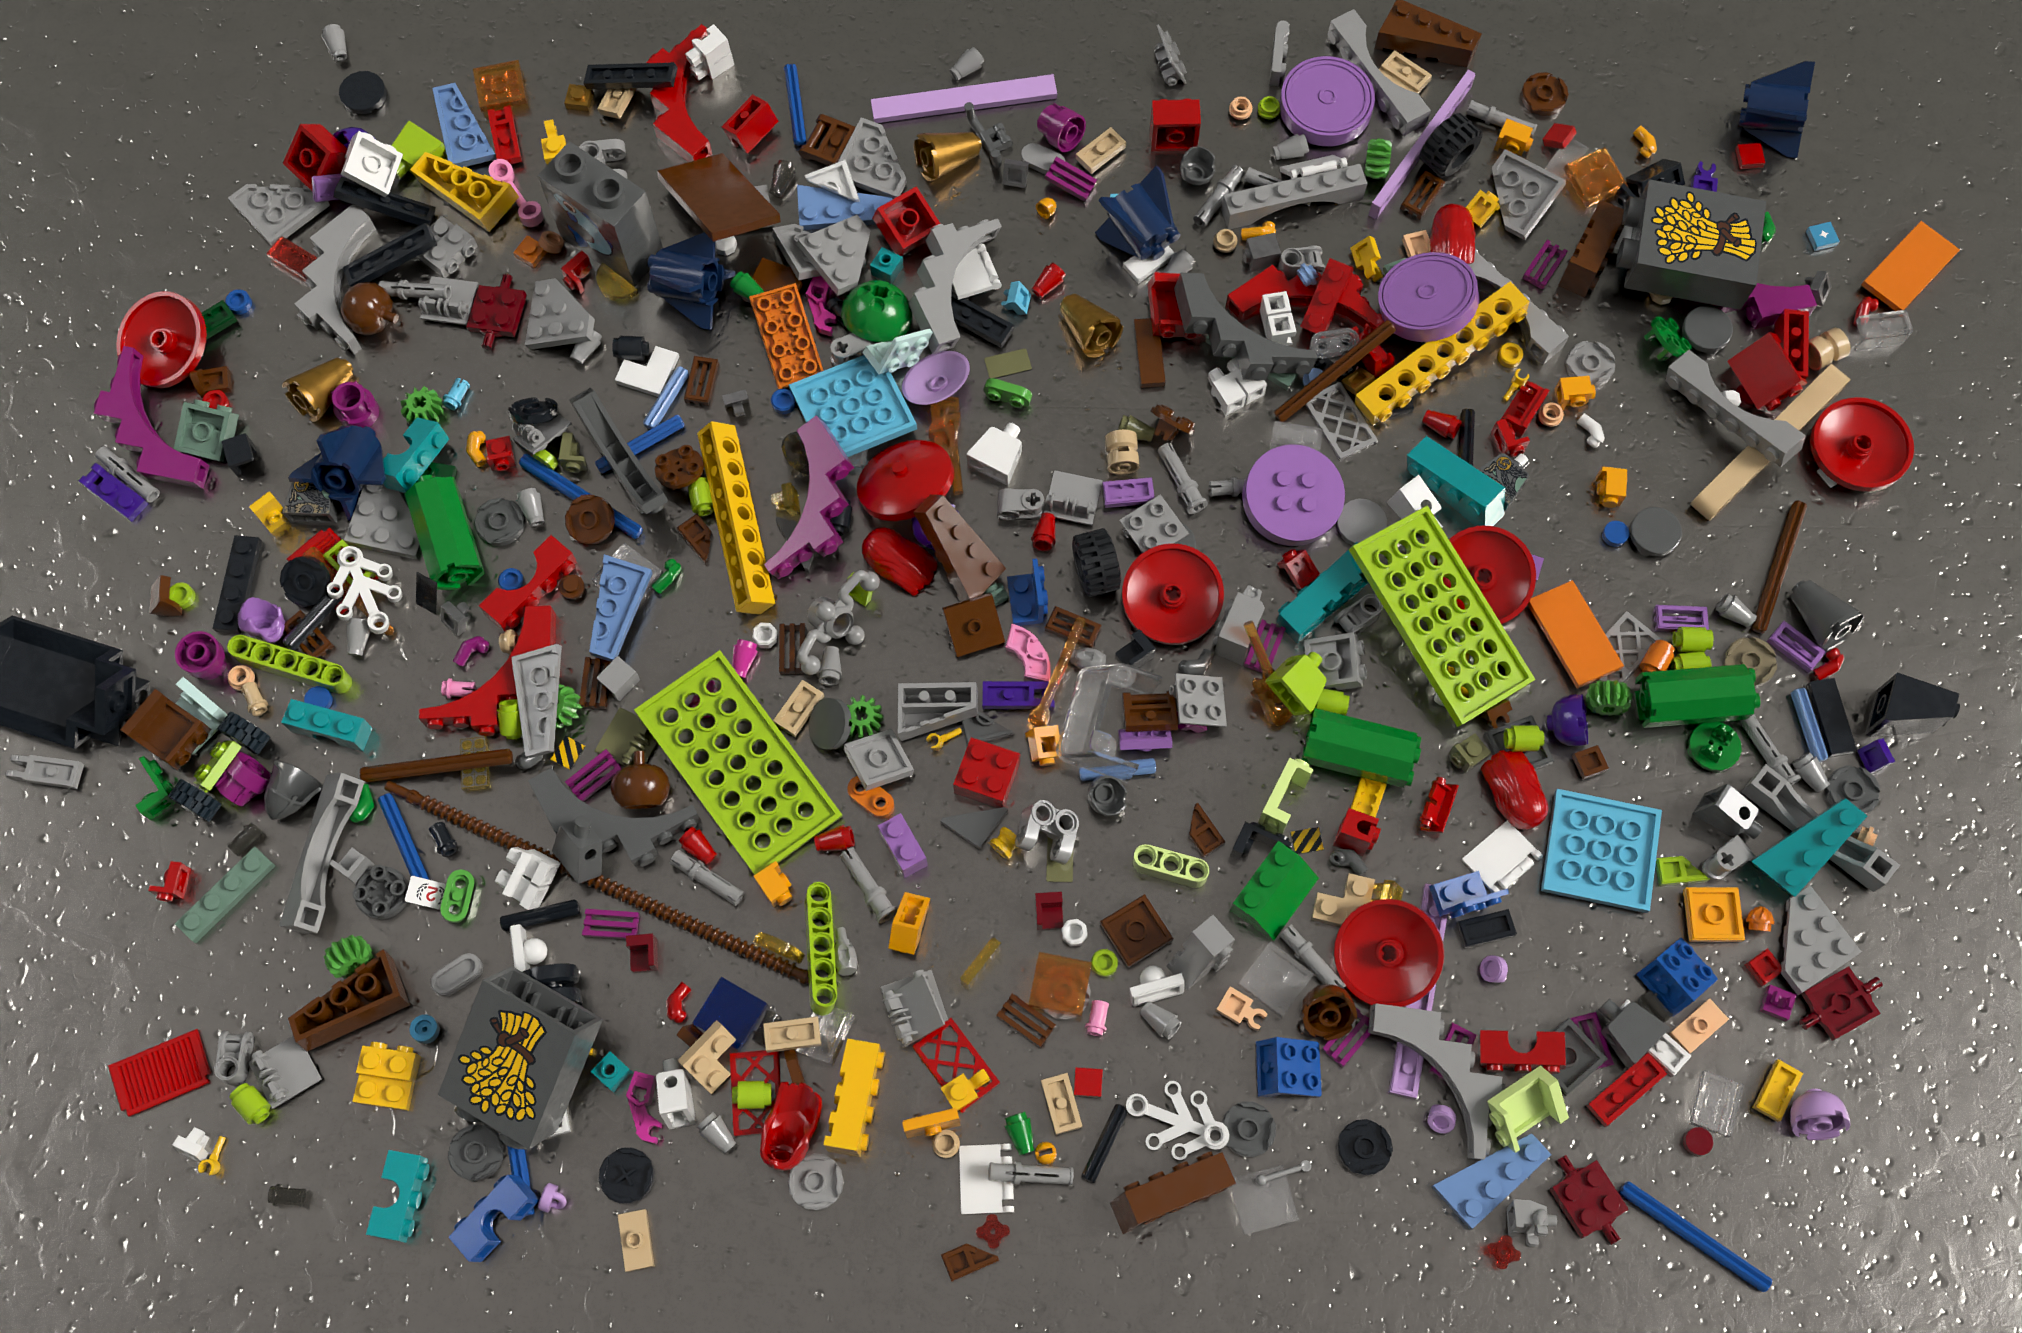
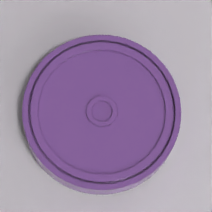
[1279,56,1375,146]
[1378,252,1479,342]
[1242,445,1345,546]

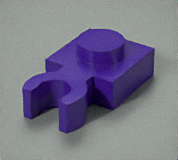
[1691,161,1718,192]

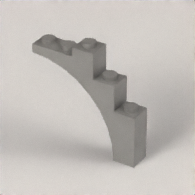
[294,204,376,355]
[908,219,1002,354]
[1368,1003,1506,1160]

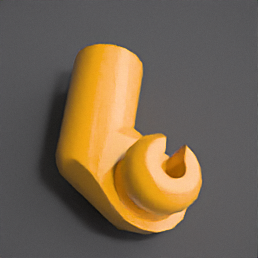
[1633,126,1657,158]
[1241,221,1276,240]
[466,431,487,468]

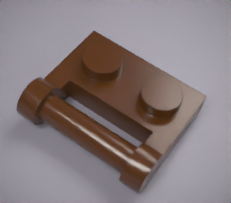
[798,114,856,166]
[1122,691,1178,732]

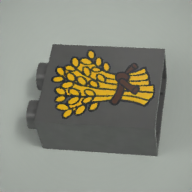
[1616,180,1766,310]
[438,966,603,1149]

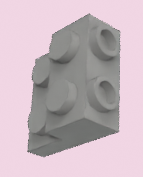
[417,216,478,278]
[1304,632,1367,690]

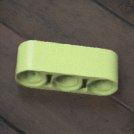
[1133,844,1209,888]

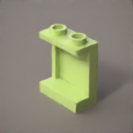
[1258,758,1313,835]
[1487,1065,1569,1153]

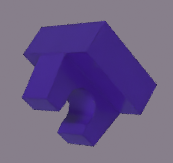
[1857,738,1895,773]

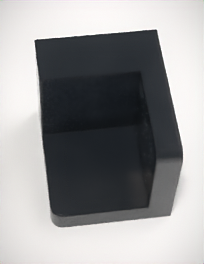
[222,433,256,476]
[1115,629,1155,674]

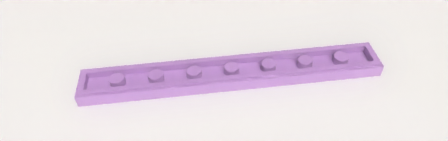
[1368,69,1475,219]
[871,74,1057,123]
[1388,883,1447,1099]

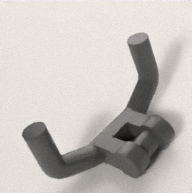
[964,102,1013,168]

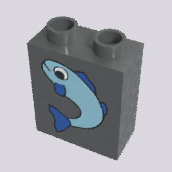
[537,141,663,287]

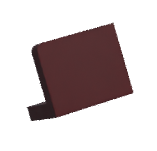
[1035,892,1063,930]
[626,933,658,973]

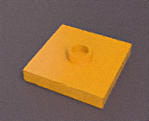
[1683,887,1745,942]
[902,1108,961,1139]

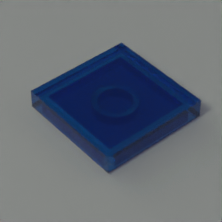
[692,976,768,1051]

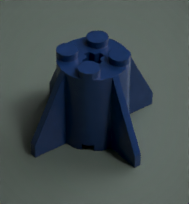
[1739,61,1815,158]
[1095,166,1181,260]
[647,232,735,330]
[288,425,386,521]

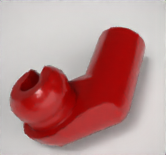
[1853,297,1879,327]
[666,981,691,1023]

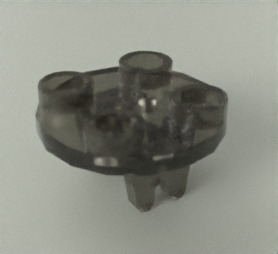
[781,432,809,477]

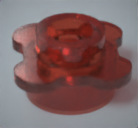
[976,1214,1010,1249]
[1487,1235,1521,1269]

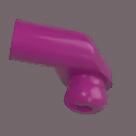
[452,636,490,666]

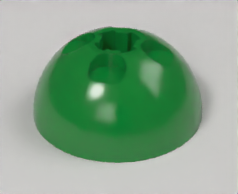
[841,280,913,342]

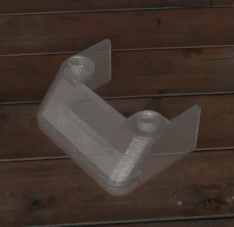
[1056,663,1162,783]

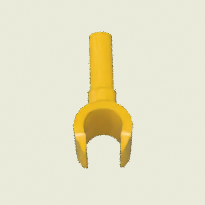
[1502,369,1529,402]
[926,727,962,751]
[198,1136,226,1176]

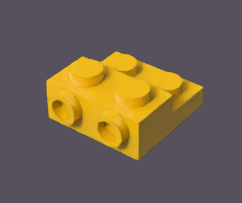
[352,1042,421,1111]

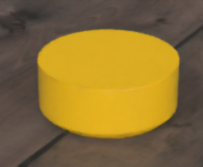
[1497,343,1523,368]

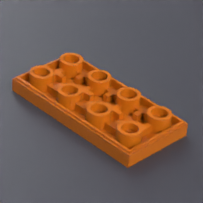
[1861,221,1960,314]
[749,283,824,390]
[1527,580,1624,689]

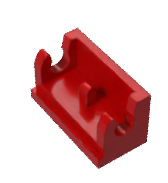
[1350,323,1395,378]
[1500,381,1550,438]

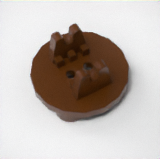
[1150,404,1196,441]
[655,445,704,490]

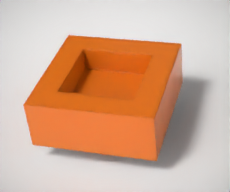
[513,235,547,268]

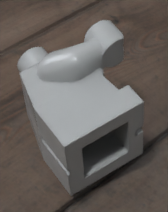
[1506,1199,1557,1247]

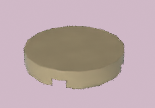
[1724,637,1777,687]

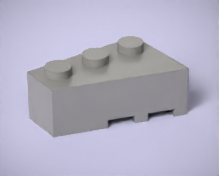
[898,682,978,741]
[1166,915,1235,990]

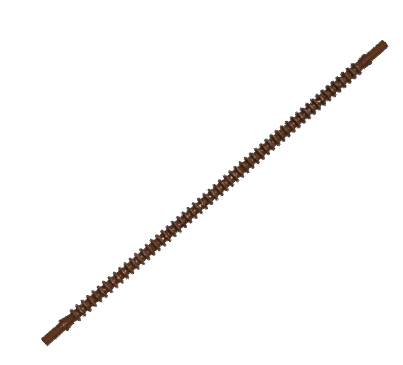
[384,781,809,984]

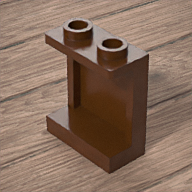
[120,689,212,771]

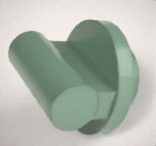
[981,581,1009,606]

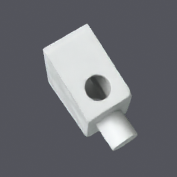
[967,423,1022,486]
[1386,475,1443,528]
[656,1058,696,1130]

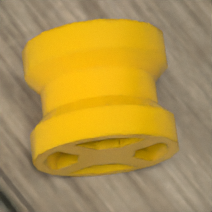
[989,827,1018,860]

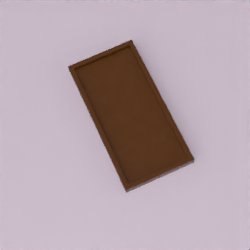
[657,153,781,242]

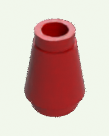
[1031,262,1066,299]
[1422,410,1461,439]
[1031,512,1056,551]
[814,825,855,851]
[678,827,717,865]

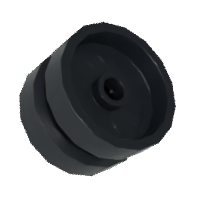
[523,963,583,1006]

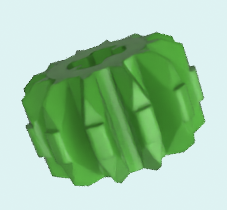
[1364,138,1392,179]
[400,386,444,425]
[1586,679,1632,716]
[556,684,583,729]
[846,695,884,739]
[324,935,373,979]

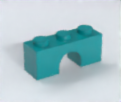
[383,418,449,493]
[281,699,373,751]
[366,1150,429,1243]

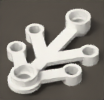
[327,546,402,634]
[1126,1081,1229,1161]

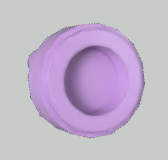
[1480,955,1508,983]
[1427,1104,1456,1134]
[538,1183,567,1213]

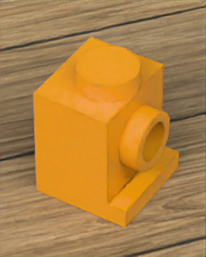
[1494,119,1534,156]
[1554,376,1596,411]
[1596,466,1627,508]
[1025,725,1063,766]
[754,861,793,907]

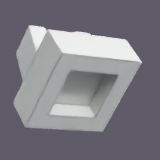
[172,1127,210,1163]

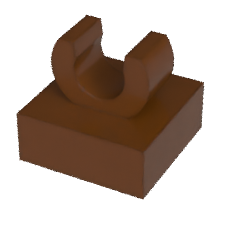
[1479,699,1513,729]

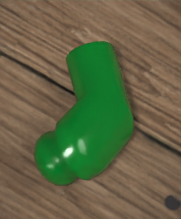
[1761,212,1776,244]
[651,559,681,594]
[349,784,374,823]

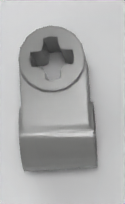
[1278,245,1325,279]
[830,333,875,367]
[997,488,1045,520]
[1333,594,1383,636]
[1702,835,1755,881]
[214,1031,254,1086]

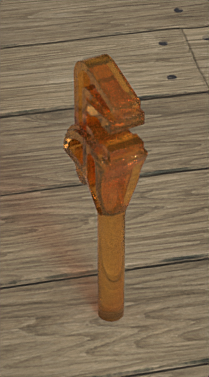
[929,396,963,495]
[1243,621,1293,726]

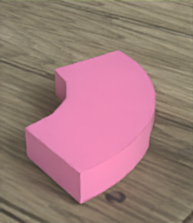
[1005,624,1051,682]

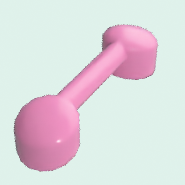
[489,159,544,227]

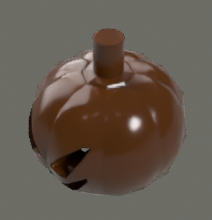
[341,282,399,336]
[611,751,670,809]

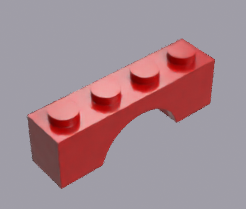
[479,535,577,632]

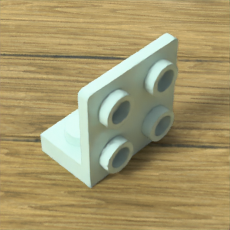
[863,329,933,374]
[175,677,227,755]

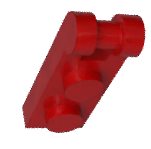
[487,105,522,164]

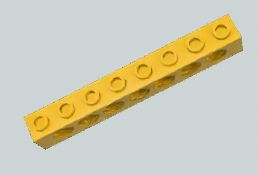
[1355,281,1530,425]
[697,421,775,614]

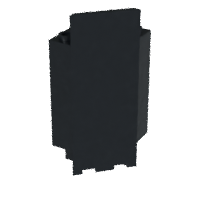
[0,615,150,749]

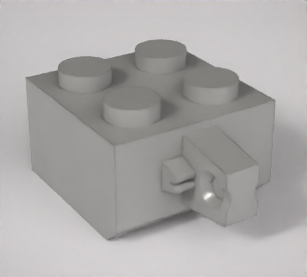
[1212,585,1265,665]

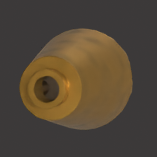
[914,132,982,181]
[1060,294,1123,358]
[282,358,353,422]

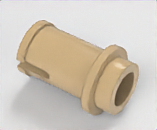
[240,682,268,716]

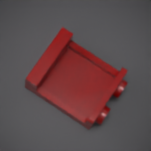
[1147,272,1201,339]
[1727,332,1807,411]

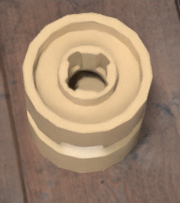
[1808,327,1851,370]
[1105,429,1140,475]

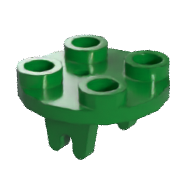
[1644,316,1692,361]
[1687,722,1742,773]

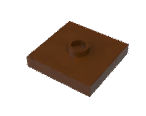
[942,593,1005,657]
[1099,894,1174,968]

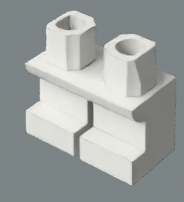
[685,24,734,81]
[1260,291,1296,346]
[1208,357,1267,416]
[495,847,561,910]

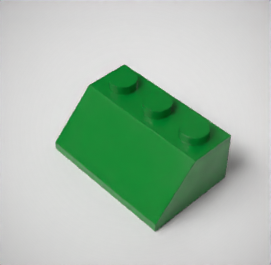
[1230,841,1319,942]

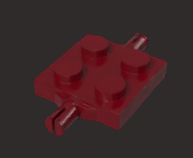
[466,274,527,350]
[1799,966,1883,1041]
[1549,1154,1629,1245]

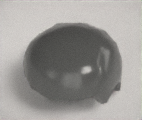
[1180,146,1216,186]
[1087,775,1127,816]

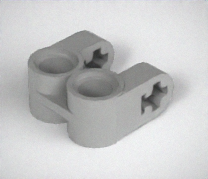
[579,139,627,179]
[1015,800,1079,865]

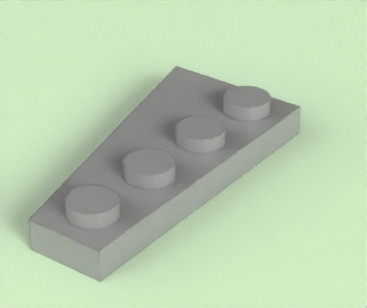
[511,644,562,758]

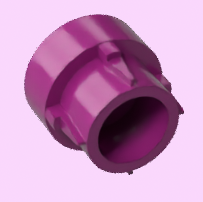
[1037,103,1086,152]
[331,381,379,428]
[175,631,227,680]
[215,752,271,806]

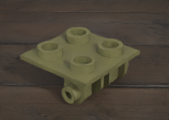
[594,707,657,766]

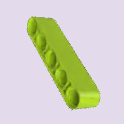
[227,635,352,694]
[804,882,837,1016]

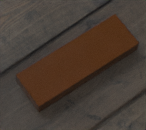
[1134,318,1166,388]

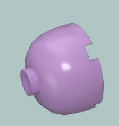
[1790,1089,1851,1140]

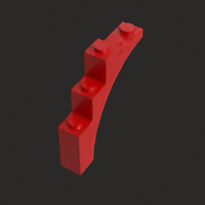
[646,24,712,162]
[1225,265,1384,332]
[419,605,556,736]

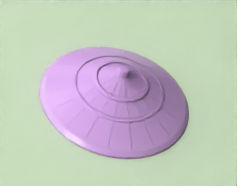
[902,351,970,405]

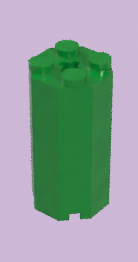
[405,475,485,590]
[1634,664,1761,728]
[1301,708,1421,788]

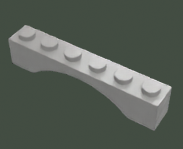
[1328,9,1431,136]
[1221,164,1367,230]
[1468,248,1569,365]
[1665,350,1806,467]
[1741,764,1900,892]
[279,773,365,934]

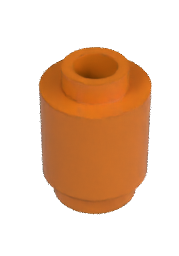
[1639,640,1675,672]

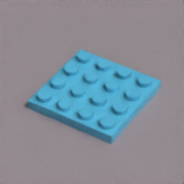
[789,355,917,457]
[1541,789,1662,913]

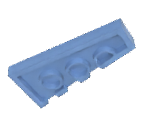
[432,83,496,167]
[797,185,893,230]
[589,554,652,662]
[1431,1133,1552,1230]

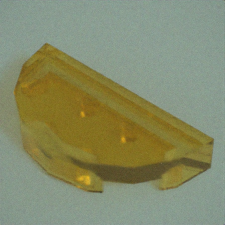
[596,262,638,300]
[753,932,805,964]

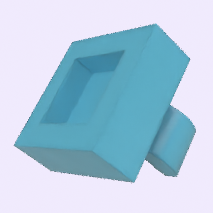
[1001,281,1031,315]

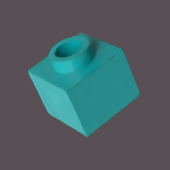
[870,247,904,284]
[591,1051,633,1093]

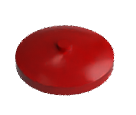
[116,291,207,388]
[1810,397,1914,492]
[857,440,954,521]
[1434,525,1536,627]
[1122,543,1224,645]
[1334,899,1445,1007]

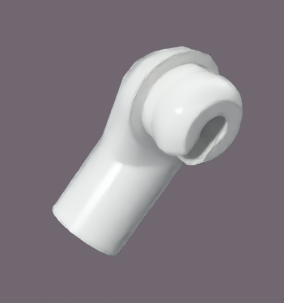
[1577,413,1605,448]

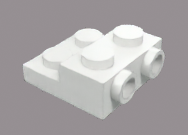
[341,131,403,197]

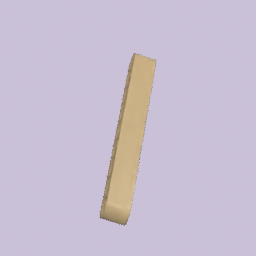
[1690,364,1851,521]

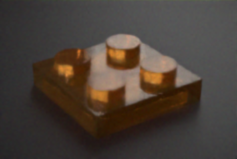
[473,60,527,112]
[1563,147,1628,208]
[1028,952,1092,1017]

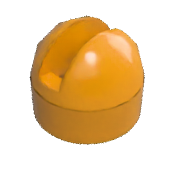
[1036,197,1056,219]
[1035,1142,1057,1165]

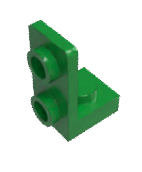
[135,756,176,820]

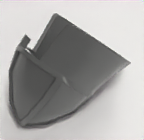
[264,760,323,820]

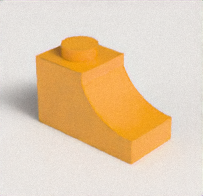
[888,892,930,955]

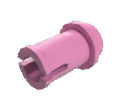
[441,678,476,699]
[1085,1000,1109,1037]

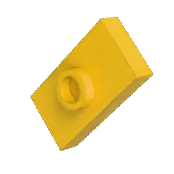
[249,491,288,533]
[1351,777,1387,817]
[1753,1059,1803,1122]

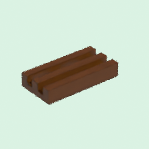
[1400,171,1445,220]
[684,356,719,406]
[1045,606,1102,648]
[284,610,334,658]
[779,623,806,675]
[579,657,611,709]
[996,993,1056,1048]

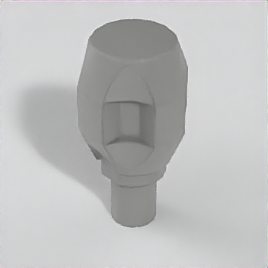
[1060,648,1106,673]
[834,927,858,976]

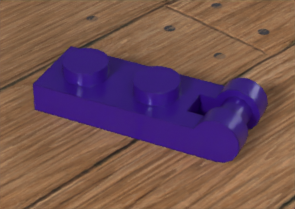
[78,462,149,522]
[982,681,1055,711]

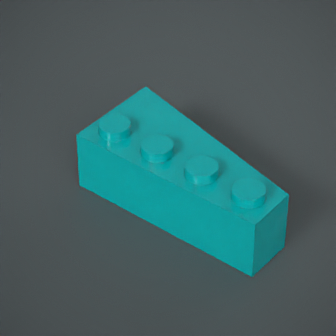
[1407,436,1505,526]
[1276,542,1369,644]
[1748,798,1867,897]

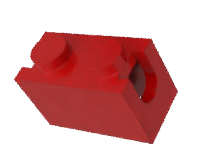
[722,94,779,154]
[1333,808,1381,856]

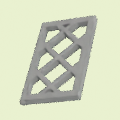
[1305,382,1378,460]
[1598,611,1662,683]

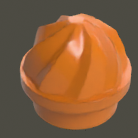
[1746,906,1774,932]

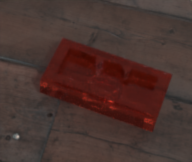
[266,236,317,280]

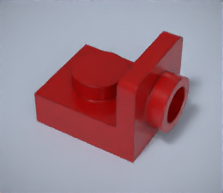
[560,250,592,294]
[1491,419,1530,457]
[485,436,516,471]
[1277,549,1320,589]
[148,861,191,902]

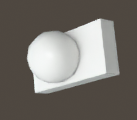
[510,924,547,972]
[1130,965,1184,1007]

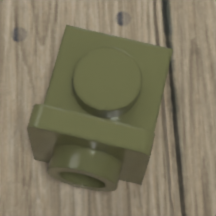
[559,432,588,473]
[1449,733,1491,773]

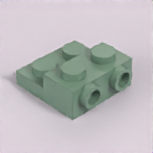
[174,399,239,462]

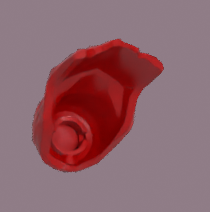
[1429,204,1476,264]
[862,527,938,596]
[1481,750,1549,830]
[760,1081,822,1171]

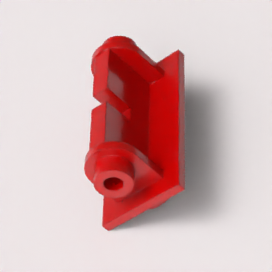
[1419,777,1459,833]

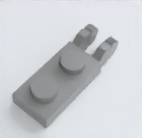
[1269,20,1290,86]
[5,755,84,789]

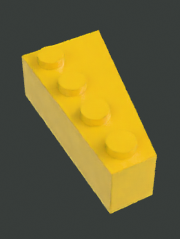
[410,152,519,232]
[823,1038,885,1157]

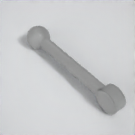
[1256,1160,1311,1186]

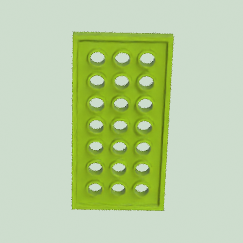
[1348,505,1536,727]
[634,650,843,875]

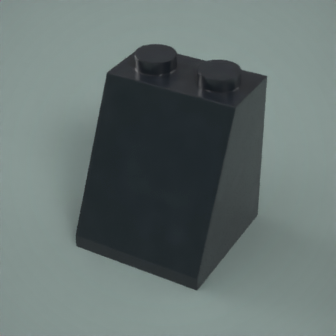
[1866,672,1960,737]

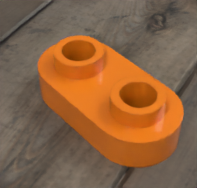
[847,776,894,819]

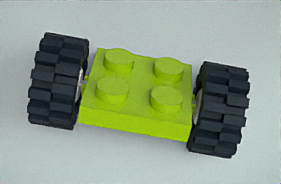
[168,712,271,822]

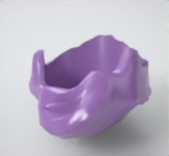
[238,597,285,642]

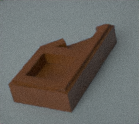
[677,514,713,564]
[1188,803,1225,858]
[784,1049,806,1085]
[941,1243,999,1282]

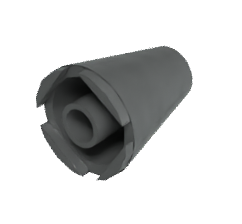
[1791,580,1864,650]

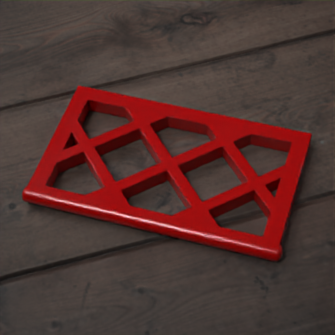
[912,1018,1000,1113]
[730,1050,781,1137]

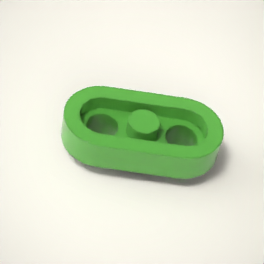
[983,378,1032,408]
[440,869,474,923]

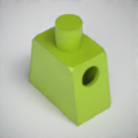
[391,121,447,179]
[1265,652,1327,716]

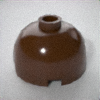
[1301,984,1357,1040]

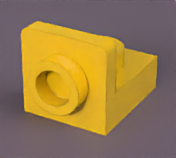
[1465,190,1500,228]

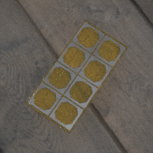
[460,736,490,791]
[960,938,1001,990]

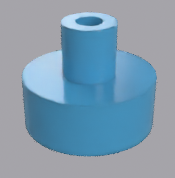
[410,1015,440,1044]

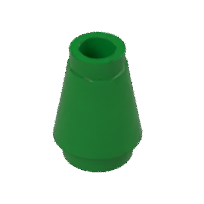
[730,271,764,300]
[1004,1112,1035,1155]

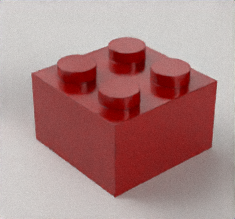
[1149,98,1201,151]
[282,124,348,192]
[872,186,941,256]
[953,737,1020,808]

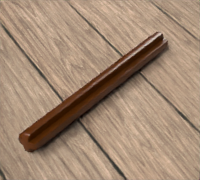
[1274,320,1396,422]
[1751,500,1807,634]
[360,749,513,782]

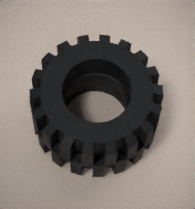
[1420,113,1483,178]
[1072,528,1121,597]

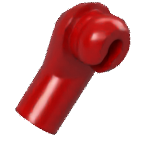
[1813,648,1844,680]

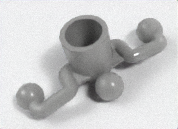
[797,570,880,675]

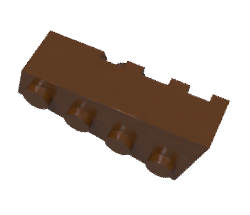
[1374,0,1482,67]

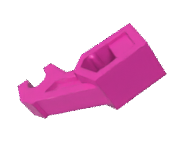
[806,276,837,336]
[626,1071,663,1145]

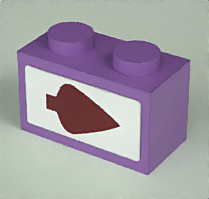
[878,813,928,878]

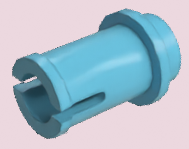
[442,378,470,410]

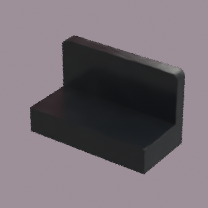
[1626,159,1685,197]

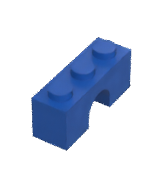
[449,1175,540,1262]

